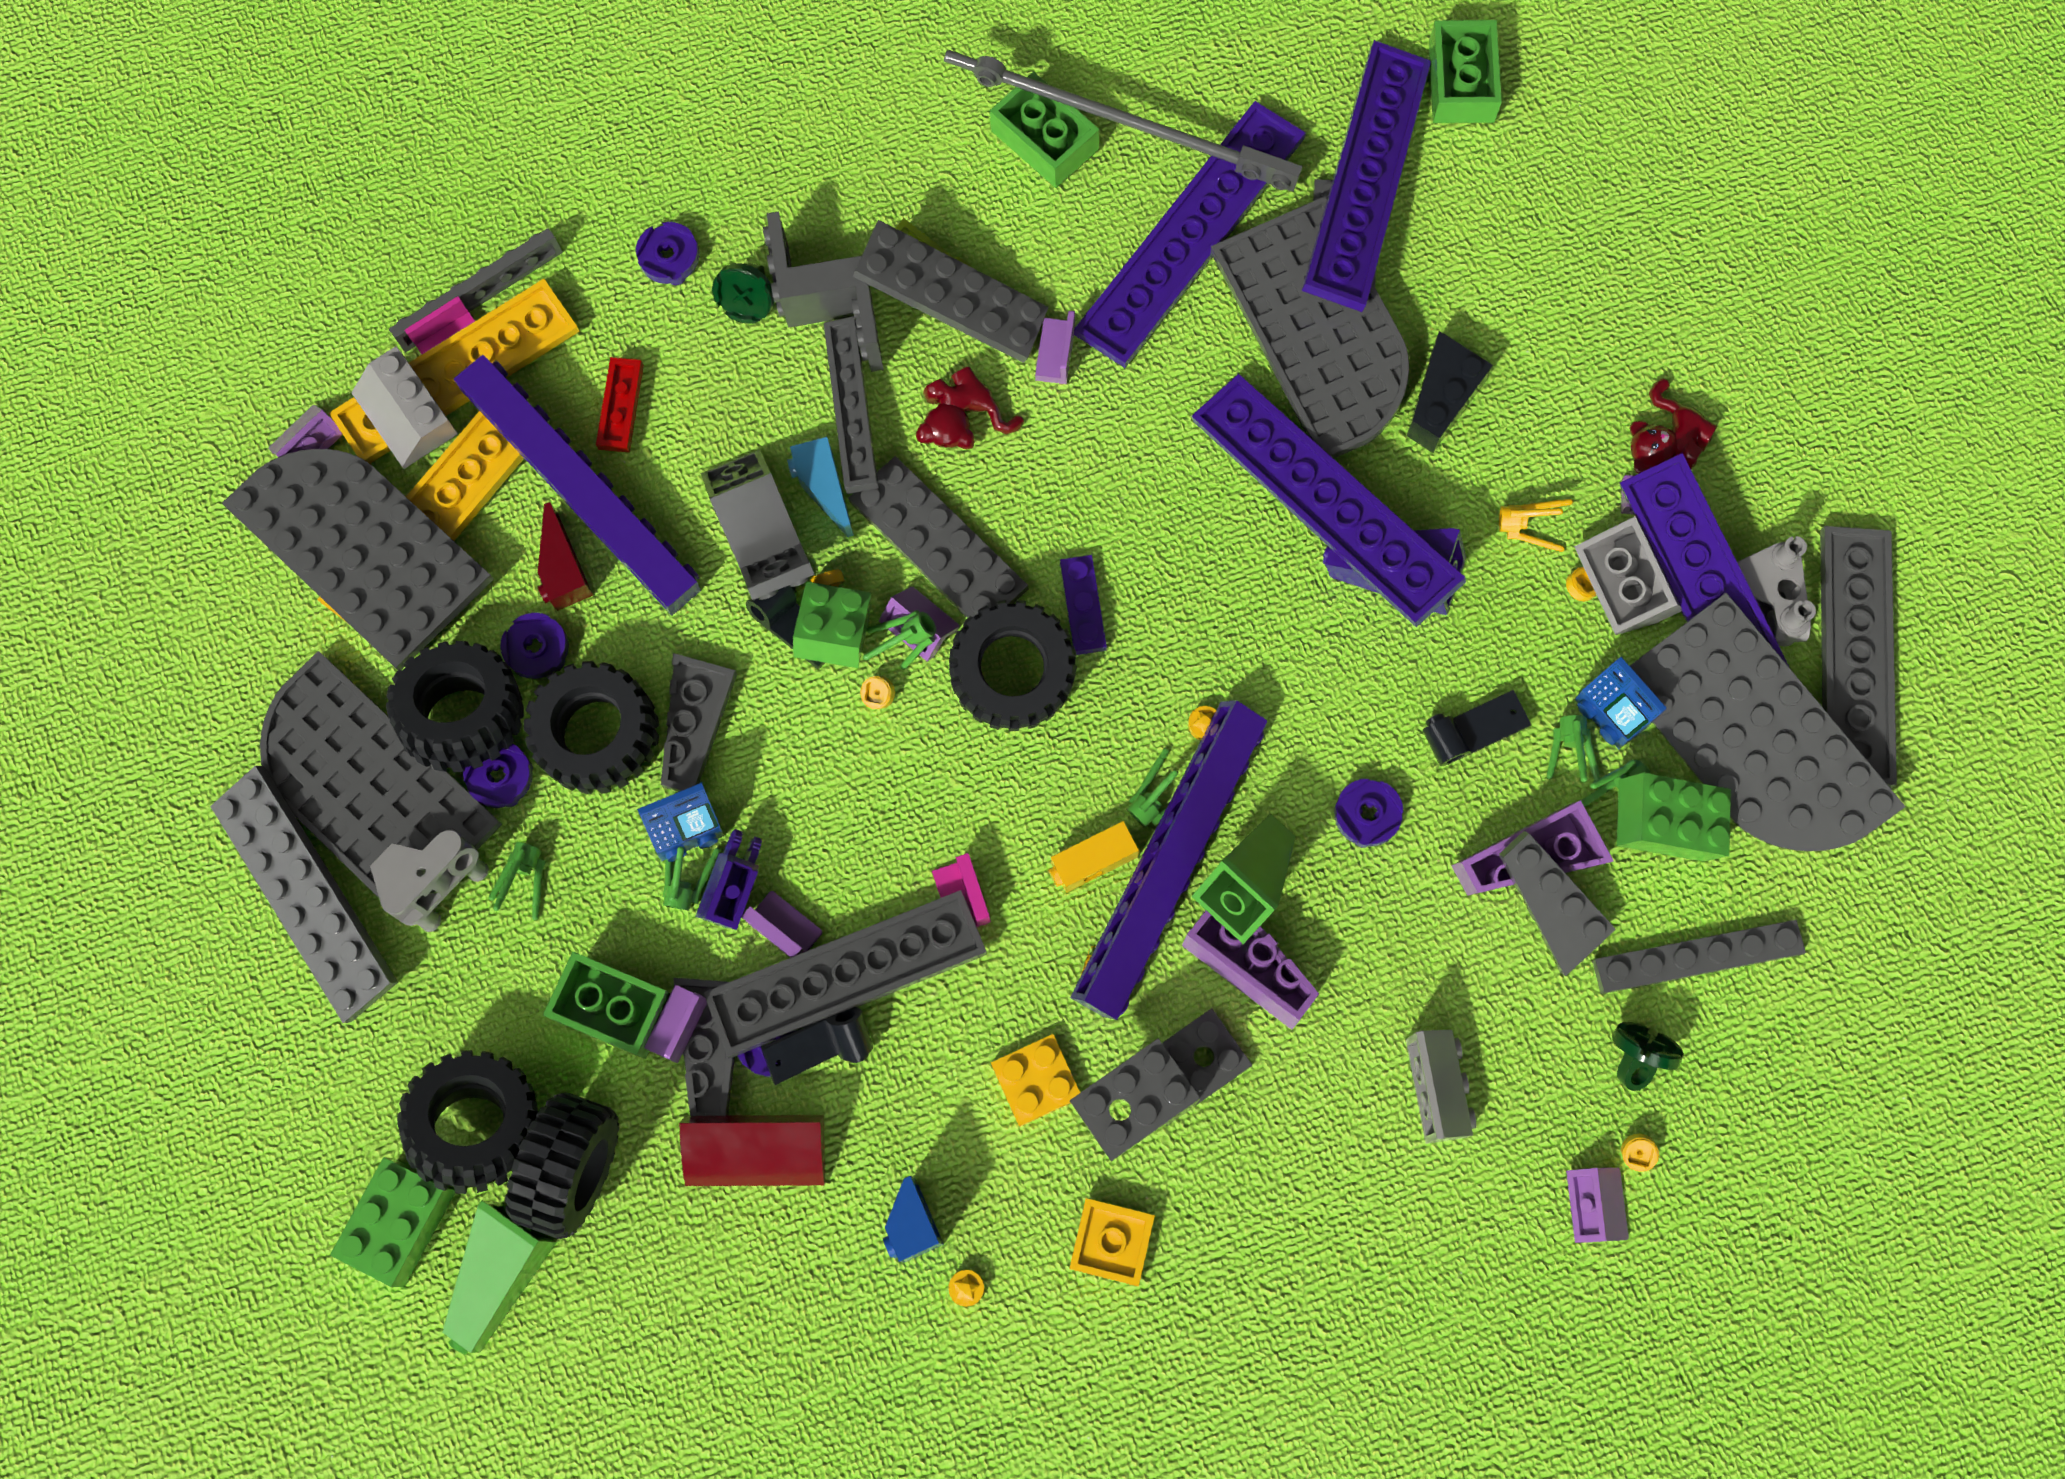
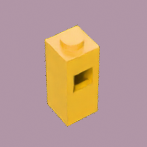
[1048,821,1139,893]

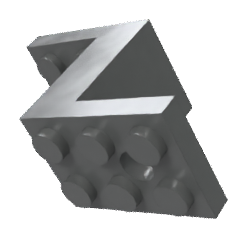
[763,211,884,372]
[700,449,815,600]
[1070,1008,1252,1162]

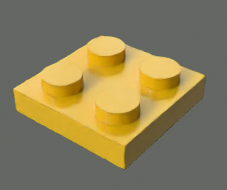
[991,1034,1080,1127]
[1069,1198,1155,1287]

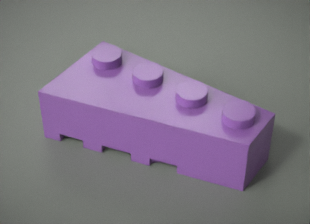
[1451,800,1614,896]
[1182,911,1319,1030]

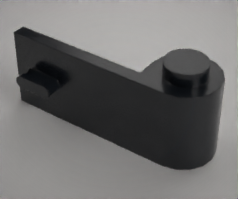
[746,585,825,670]
[1422,690,1532,767]
[761,1007,873,1085]

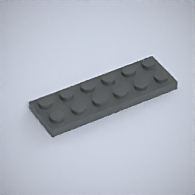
[852,220,1048,363]
[848,456,1029,618]

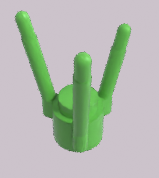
[863,610,936,670]
[1546,715,1602,788]
[1127,748,1178,827]
[1581,759,1651,807]
[489,842,546,920]
[662,846,721,911]

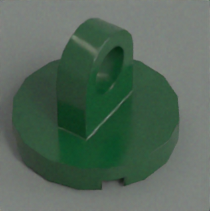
[712,263,774,324]
[1612,1022,1684,1091]

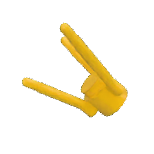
[1499,499,1573,552]

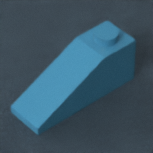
[787,437,854,537]

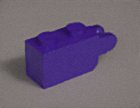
[695,829,762,930]

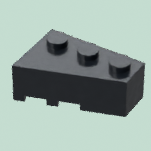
[1407,331,1493,453]

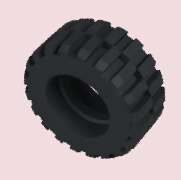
[949,600,1077,731]
[386,641,524,772]
[524,661,659,794]
[397,1050,538,1194]
[505,1092,619,1239]

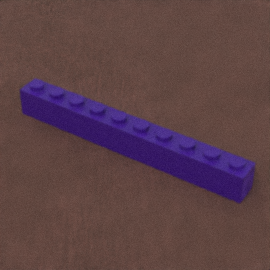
[454,355,701,616]
[1070,700,1267,1020]

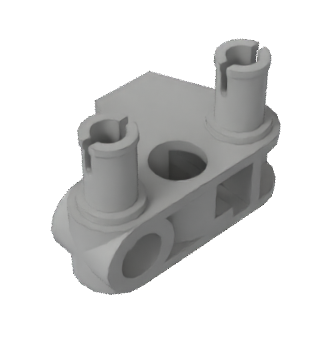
[1737,536,1816,647]
[370,829,489,932]

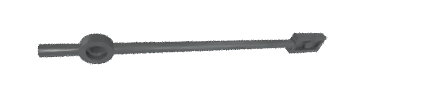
[944,49,1302,192]

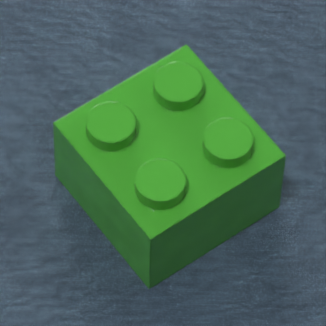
[793,582,871,668]

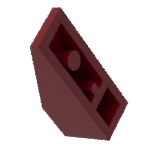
[537,502,593,611]

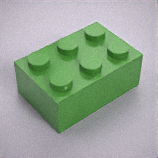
[1429,20,1502,123]
[989,71,1099,188]
[1617,772,1731,862]
[543,952,671,1059]
[330,1157,455,1287]

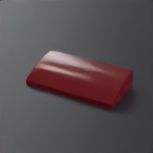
[679,1115,825,1186]

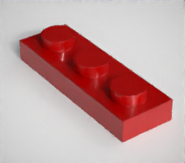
[596,357,644,453]

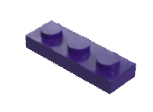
[1060,555,1107,655]

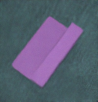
[1035,310,1075,384]
[268,405,343,457]
[879,587,960,661]
[742,891,822,958]
[644,985,707,1063]
[1566,1168,1629,1243]

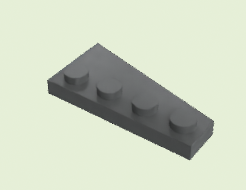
[661,653,737,792]
[1499,831,1616,976]
[673,978,735,1116]

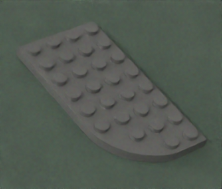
[1211,196,1409,459]
[222,449,494,670]
[1630,593,1906,851]
[260,651,502,897]

